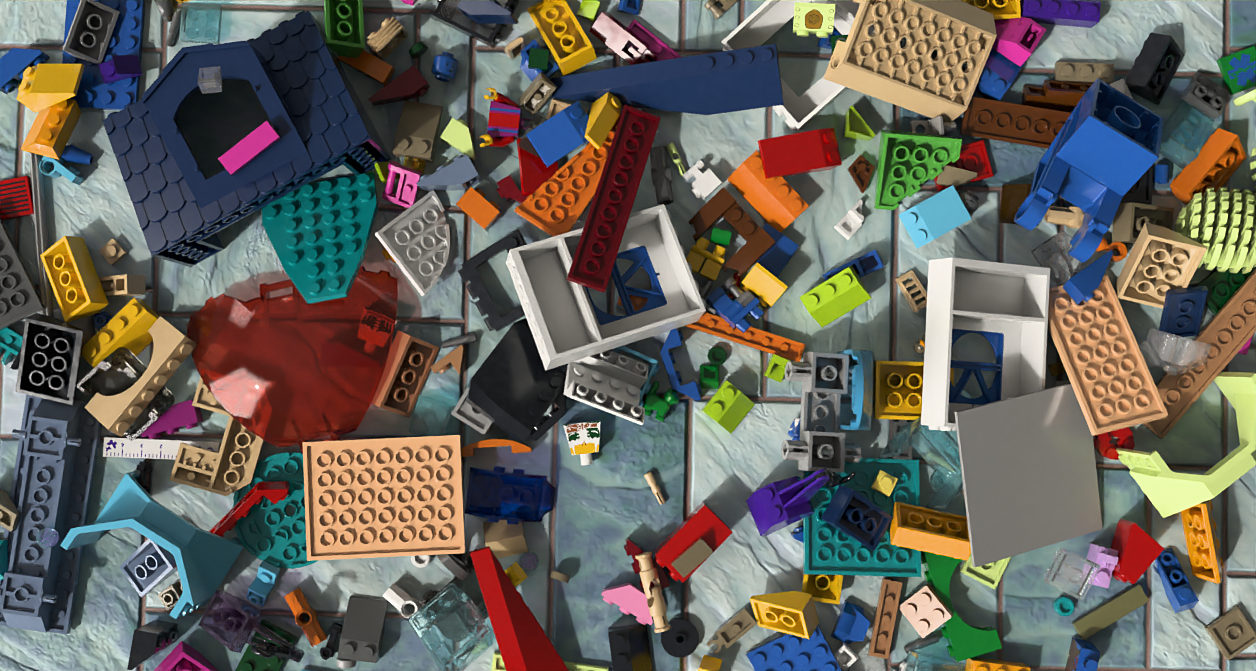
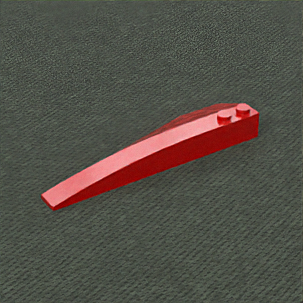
[470,546,570,671]

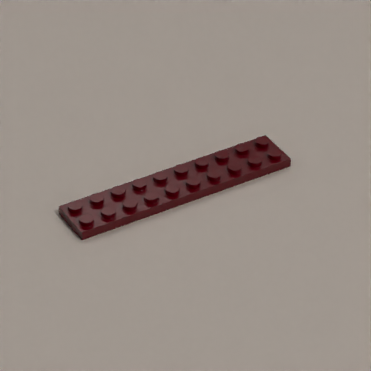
[566,105,661,293]

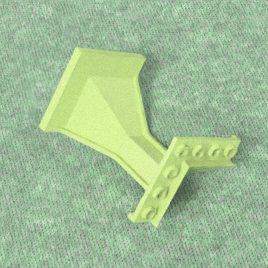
[1116,372,1256,518]

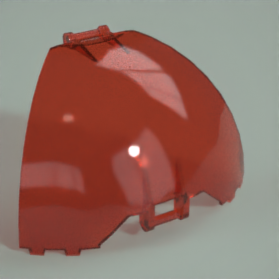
[186,266,398,454]

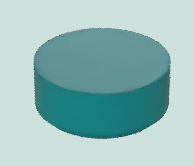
[1053,596,1075,616]

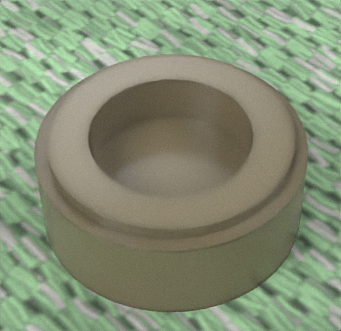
[550,570,570,583]

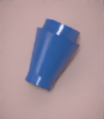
[62,144,93,165]

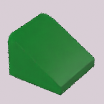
[699,365,719,389]

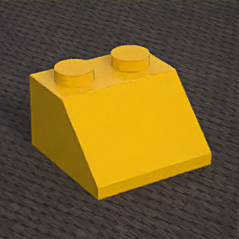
[740,262,788,307]

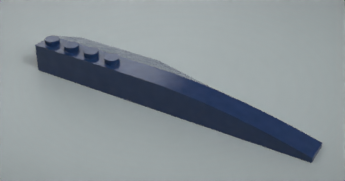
[550,44,784,115]

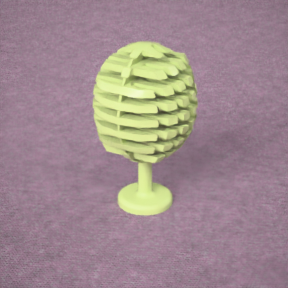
[1174,187,1256,274]

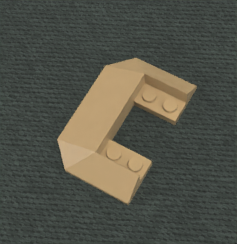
[170,368,273,496]

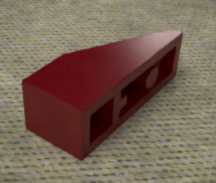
[368,65,430,106]

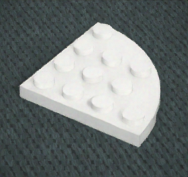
[375,190,450,296]

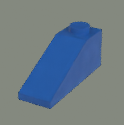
[1062,250,1113,305]

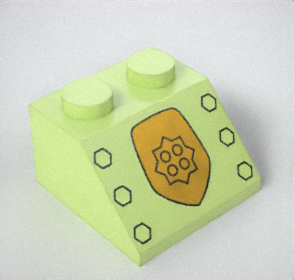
[793,2,835,38]

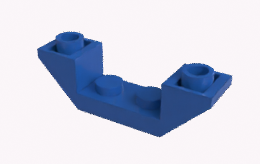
[660,328,703,401]

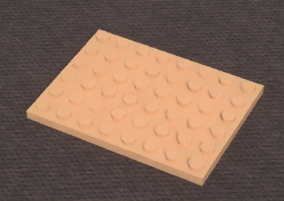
[303,435,466,561]

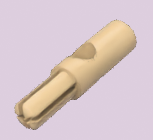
[644,471,666,505]

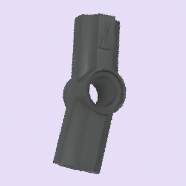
[650,146,674,205]

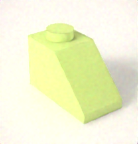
[440,118,476,161]

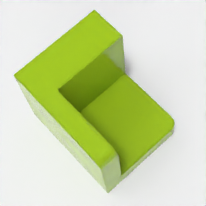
[763,354,790,382]

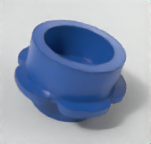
[93,311,112,329]

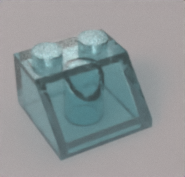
[408,395,455,437]

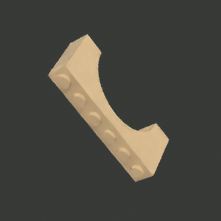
[84,316,197,437]

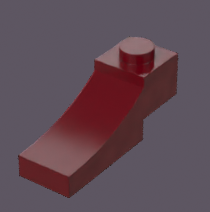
[496,175,530,205]

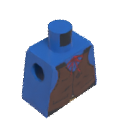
[1065,637,1100,671]

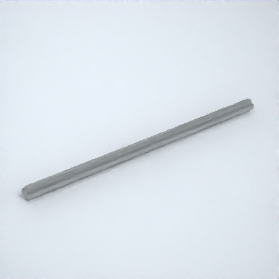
[28,130,53,317]

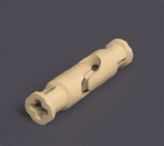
[635,551,672,633]

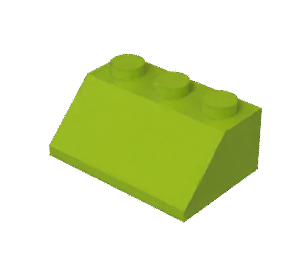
[799,265,872,328]

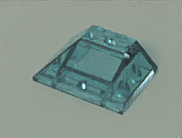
[407,583,493,671]

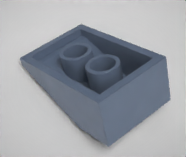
[119,539,178,598]

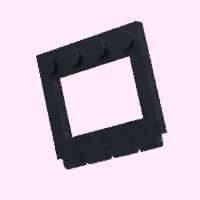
[458,230,527,331]

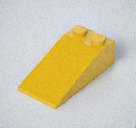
[527,0,597,76]

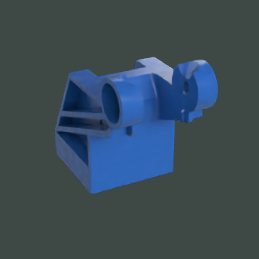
[1014,78,1164,263]

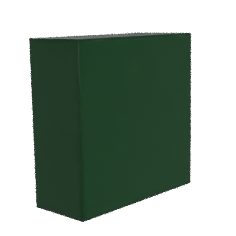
[528,48,549,71]

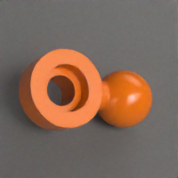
[1096,237,1127,262]

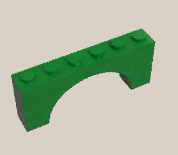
[921,551,1002,662]

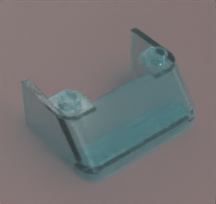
[879,417,963,509]

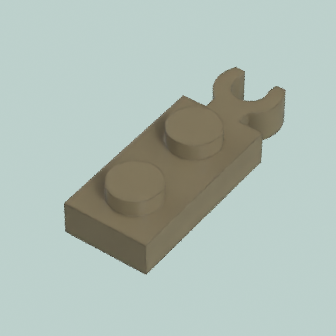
[707,608,757,654]

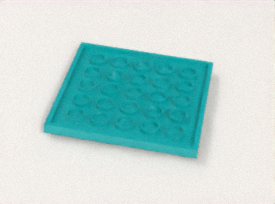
[803,458,921,577]

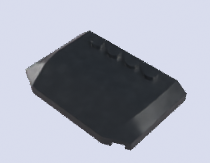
[466,318,568,444]

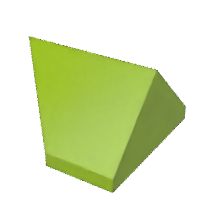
[843,106,876,141]

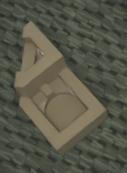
[936,165,978,188]

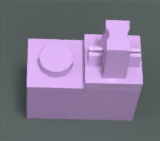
[1082,543,1119,589]

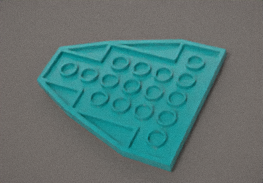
[262,172,378,304]

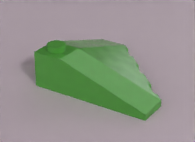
[874,129,962,210]

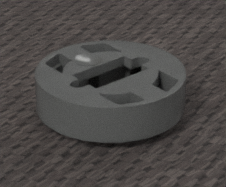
[437,554,472,581]

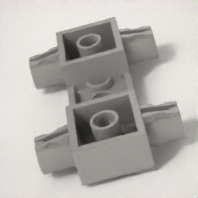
[781,352,861,473]

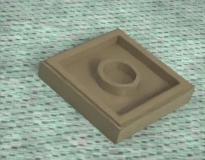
[1204,606,1256,660]

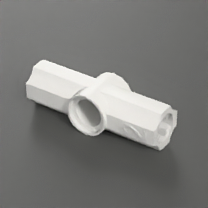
[383,582,438,634]

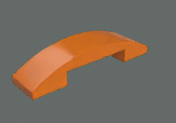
[461,438,532,457]

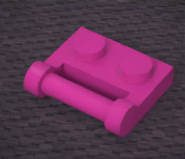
[382,161,422,208]

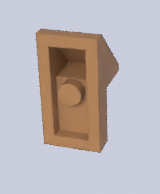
[430,345,466,375]

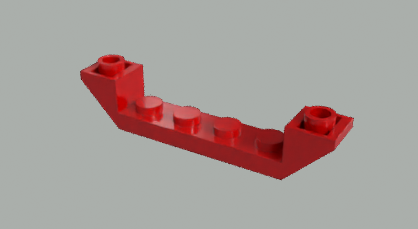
[209,481,290,537]

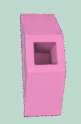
[601,582,653,625]

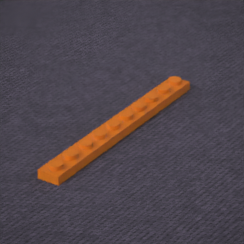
[617,294,806,362]

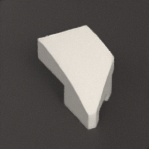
[834,199,864,240]

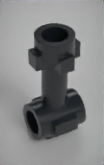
[136,461,153,493]
[319,622,343,660]

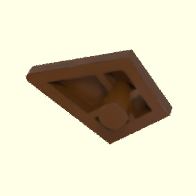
[847,155,875,193]

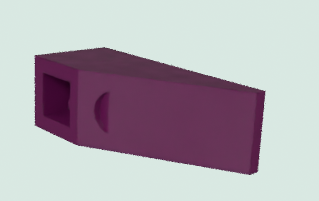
[141,400,204,440]

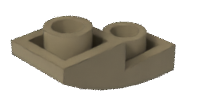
[158,580,183,611]

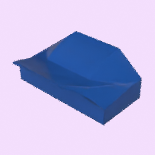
[520,39,560,82]
[831,600,871,644]

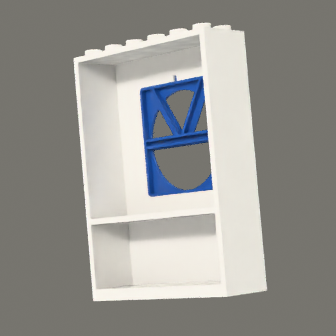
[506,204,706,370]
[921,258,1050,431]

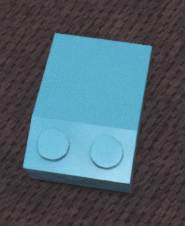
[899,185,972,249]

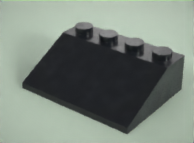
[15,313,85,405]

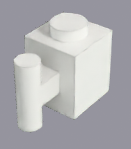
[683,160,722,200]

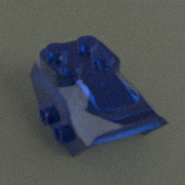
[465,466,556,525]

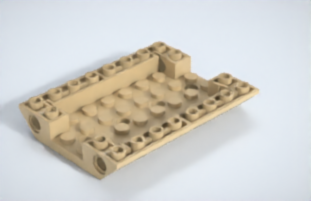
[823,0,997,122]

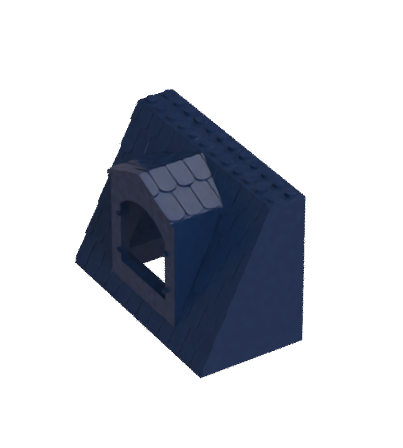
[102,10,392,267]

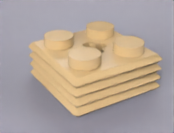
[367,17,408,60]

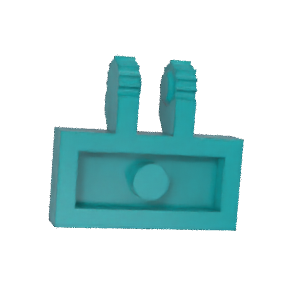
[0,327,23,365]

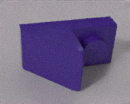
[99,55,143,84]

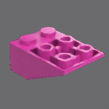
[992,16,1047,67]

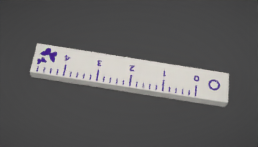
[103,437,221,460]

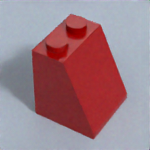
[1111,519,1164,584]

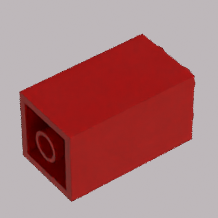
[654,502,733,583]

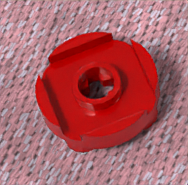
[1093,427,1135,460]

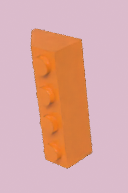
[1170,128,1247,205]
[727,150,809,232]

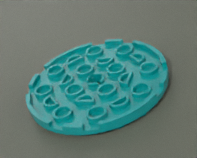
[233,452,319,569]

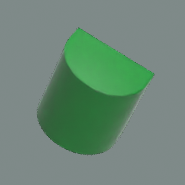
[710,227,732,246]

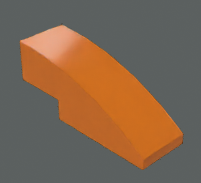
[338,50,395,86]

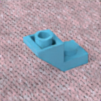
[246,561,280,607]

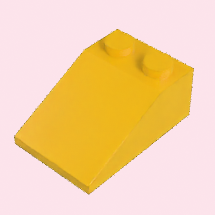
[16,64,85,112]
[750,591,819,639]

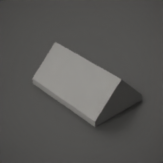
[63,0,120,65]

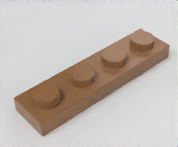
[868,578,902,659]

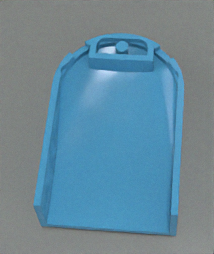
[837,349,874,430]

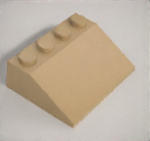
[1115,222,1207,309]

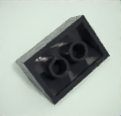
[1125,33,1184,105]
[127,620,179,670]
[608,624,653,671]

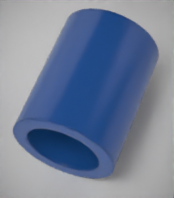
[1154,165,1169,184]

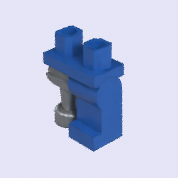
[706,276,764,333]

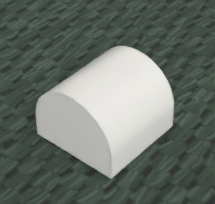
[833,642,858,671]

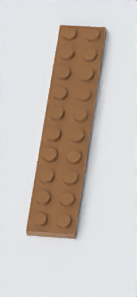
[1142,269,1256,439]

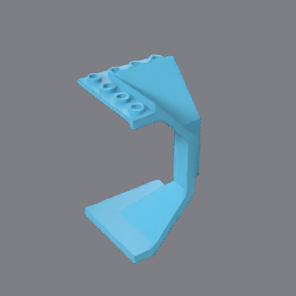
[60,472,244,619]

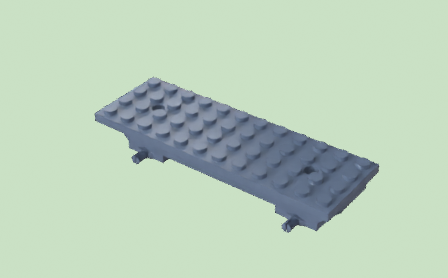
[0,394,102,634]

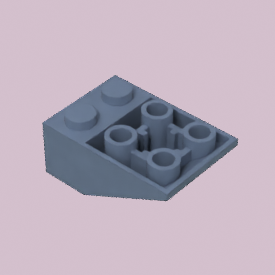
[416,155,483,191]

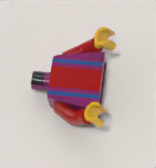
[479,88,532,148]

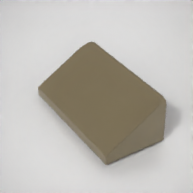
[518,72,557,115]
[671,537,714,578]

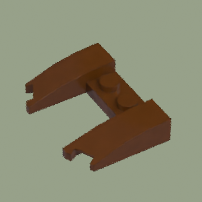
[689,187,776,277]

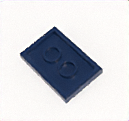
[1158,286,1208,340]

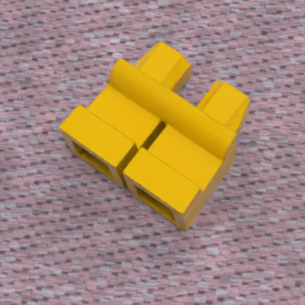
[686,237,726,282]

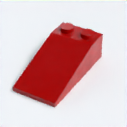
[758,127,842,179]

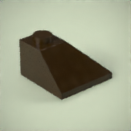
[999,184,1039,226]

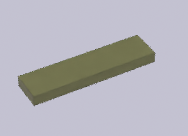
[1072,584,1149,640]

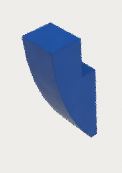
[823,249,885,281]

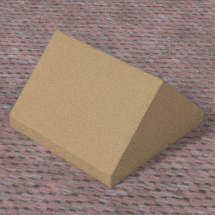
[483,514,529,559]

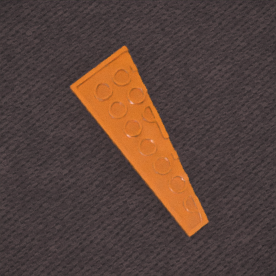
[514,106,633,237]

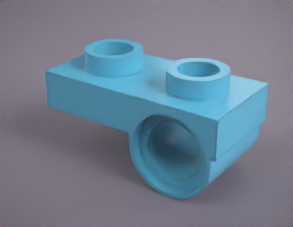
[39,156,84,185]

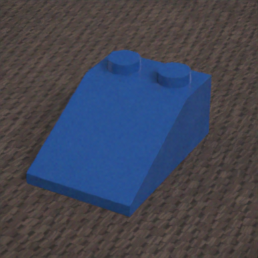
[975,48,1026,101]
[526,101,589,167]

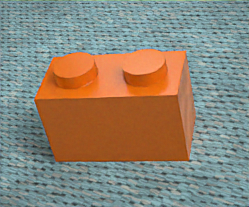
[456,187,501,231]

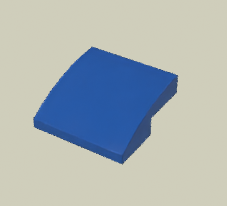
[756,223,799,278]

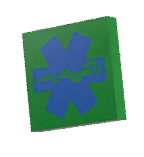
[1217,46,1256,96]

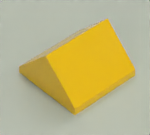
[801,574,843,604]

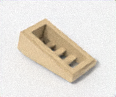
[503,37,526,60]
[895,270,927,313]

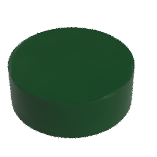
[408,42,428,59]
[707,346,727,365]

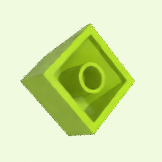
[701,380,755,434]

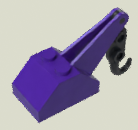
[746,468,855,537]

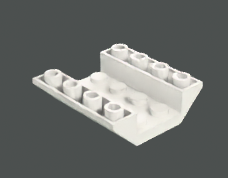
[564,350,649,425]

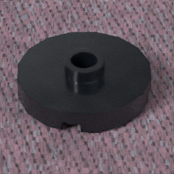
[661,618,699,658]

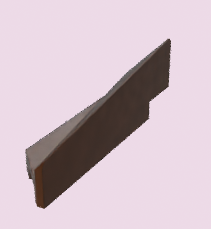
[1022,80,1093,112]

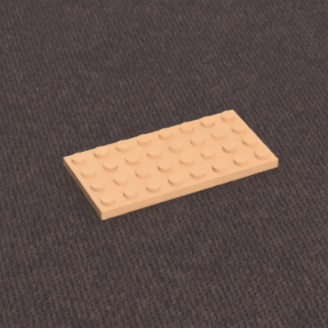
[1048,275,1168,436]

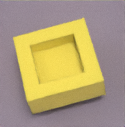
[871,470,898,497]

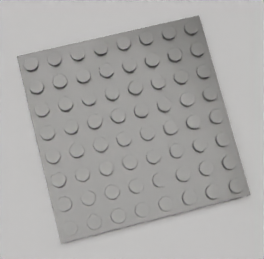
[954,383,1102,567]

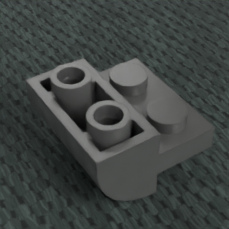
[1180,71,1229,119]

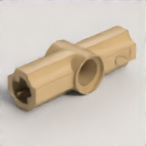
[1044,206,1084,228]

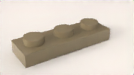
[1054,62,1114,84]

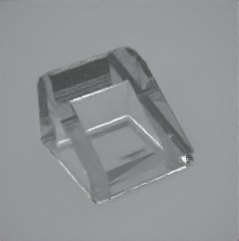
[198,66,222,94]

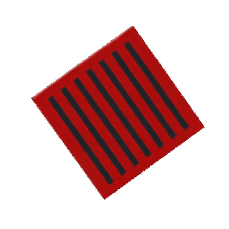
[0,176,34,221]

